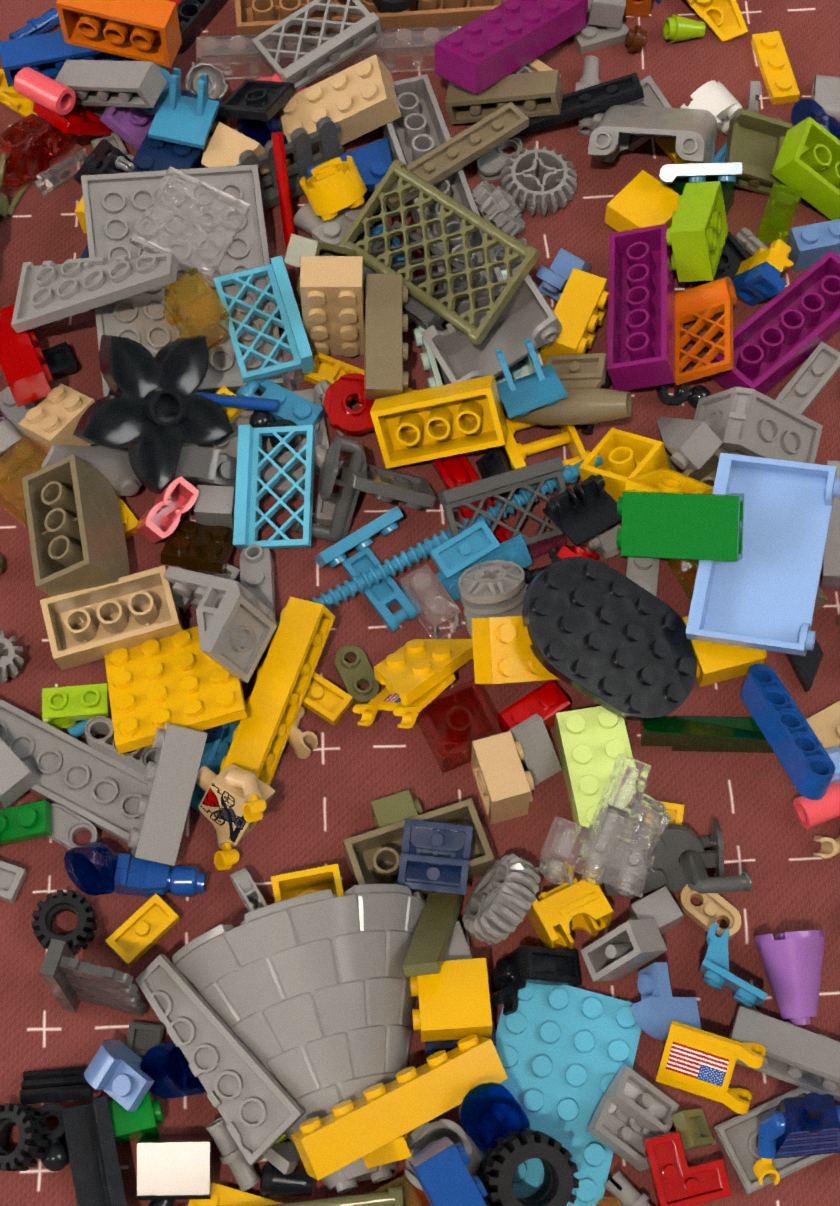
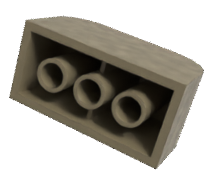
[22,454,130,597]

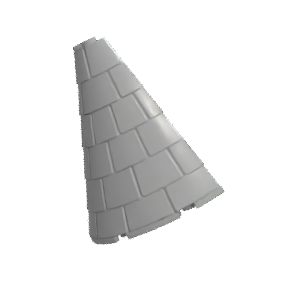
[172,884,426,1194]

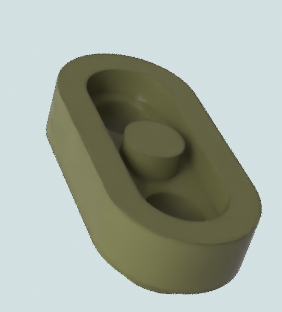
[335,645,380,705]

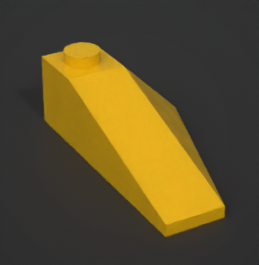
[686,0,748,43]

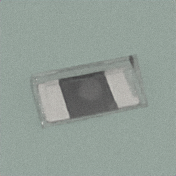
[32,148,88,196]

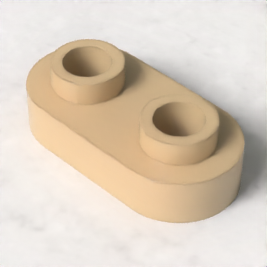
[679,884,742,940]

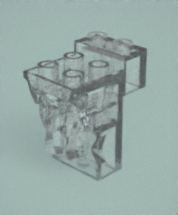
[540,753,671,898]

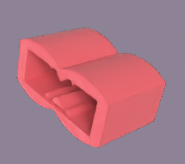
[136,477,199,544]

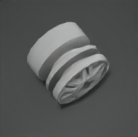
[458,560,527,637]

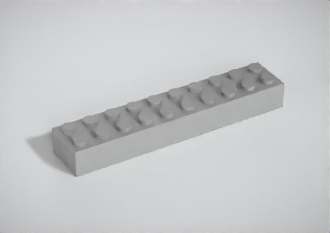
[381,74,504,315]

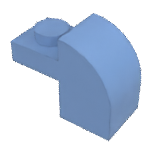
[536,248,592,301]
[631,962,701,1041]
[84,1040,154,1112]

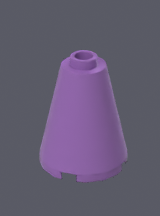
[755,930,825,1026]

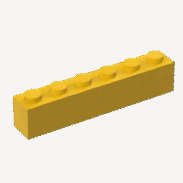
[220,596,336,786]
[291,1034,508,1181]

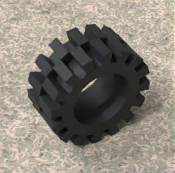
[31,889,97,955]
[0,1103,49,1171]

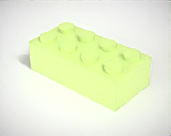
[554,706,649,850]

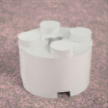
[681,80,743,139]

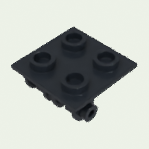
[542,474,622,547]

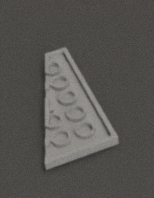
[11,252,178,333]

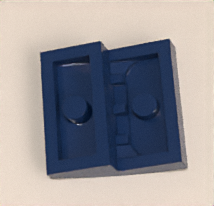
[397,819,473,895]

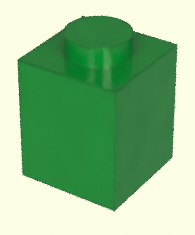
[108,1091,164,1145]

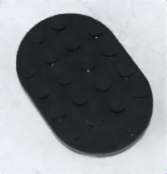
[522,557,697,721]

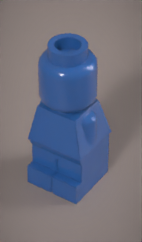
[113,853,207,898]

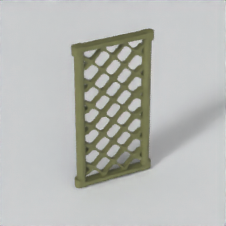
[338,159,541,346]

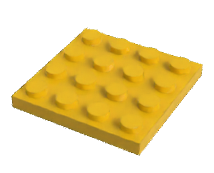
[104,626,248,754]

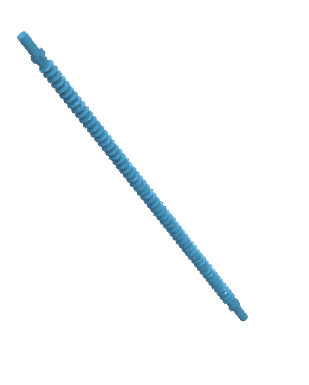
[67,455,603,738]

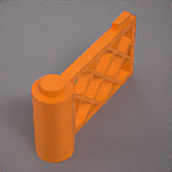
[675,276,737,385]

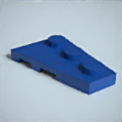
[307,136,392,192]

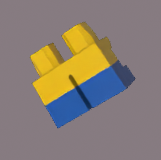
[732,239,794,307]

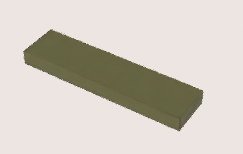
[402,892,463,977]

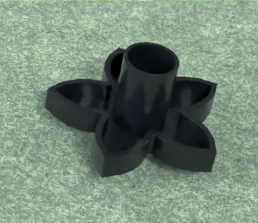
[73,335,234,494]

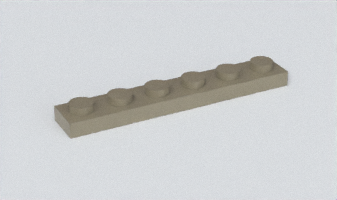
[374,102,529,211]

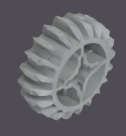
[500,145,577,218]
[462,854,540,945]

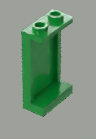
[616,490,744,562]

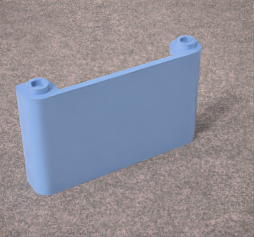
[685,452,840,656]

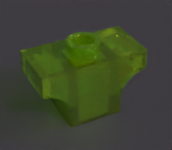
[756,183,803,244]

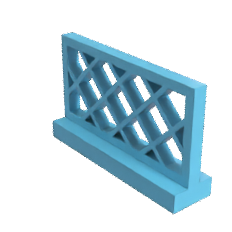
[213,256,314,383]
[233,425,316,551]

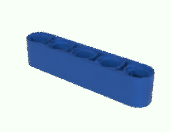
[740,664,836,800]

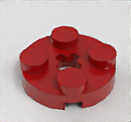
[323,373,375,435]

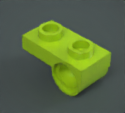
[42,683,110,729]

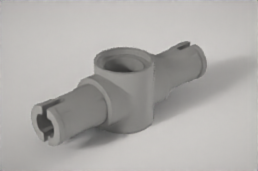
[575,55,601,136]

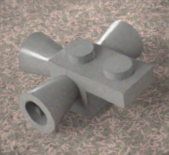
[294,203,375,272]

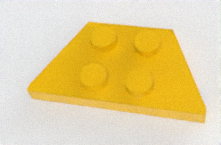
[373,639,473,706]

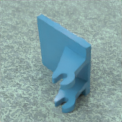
[148,67,220,149]
[495,338,568,418]
[698,923,768,1009]

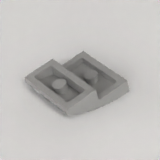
[587,1065,679,1171]

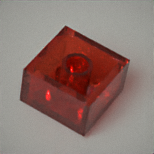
[416,678,503,774]

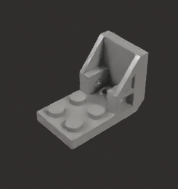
[694,386,823,464]
[163,566,277,683]

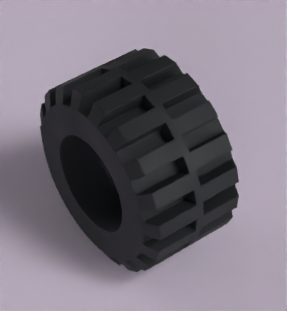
[479,1128,579,1206]

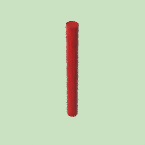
[271,131,295,250]

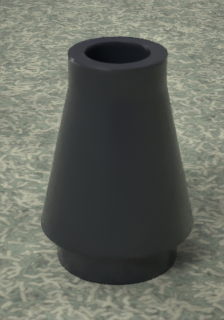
[260,1164,314,1199]

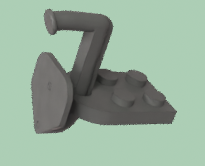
[291,435,436,542]
[601,821,753,896]

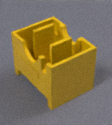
[527,867,613,950]

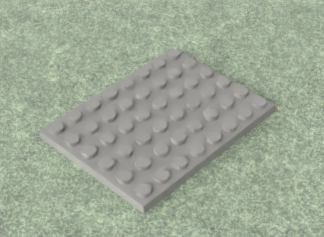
[81,164,285,397]

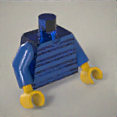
[753,1093,840,1186]

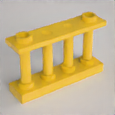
[501,403,591,491]

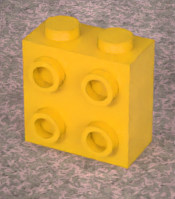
[604,170,680,232]
[682,616,767,687]
[410,958,492,1042]

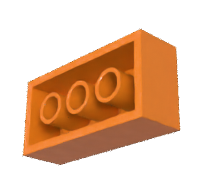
[56,0,182,68]

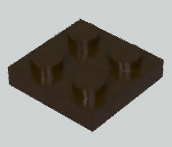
[161,520,235,574]

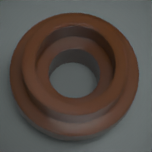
[624,25,647,53]

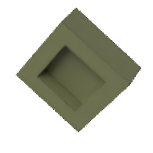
[672,1109,715,1151]

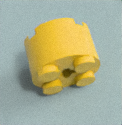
[300,156,367,221]

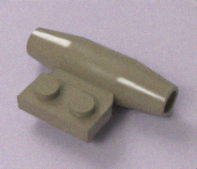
[507,353,632,426]

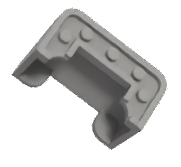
[588,105,717,164]
[421,265,562,383]

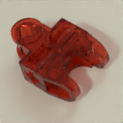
[0,113,72,187]

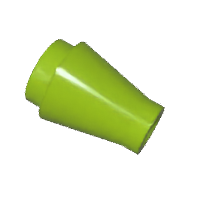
[663,14,705,43]

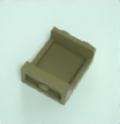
[725,109,793,197]

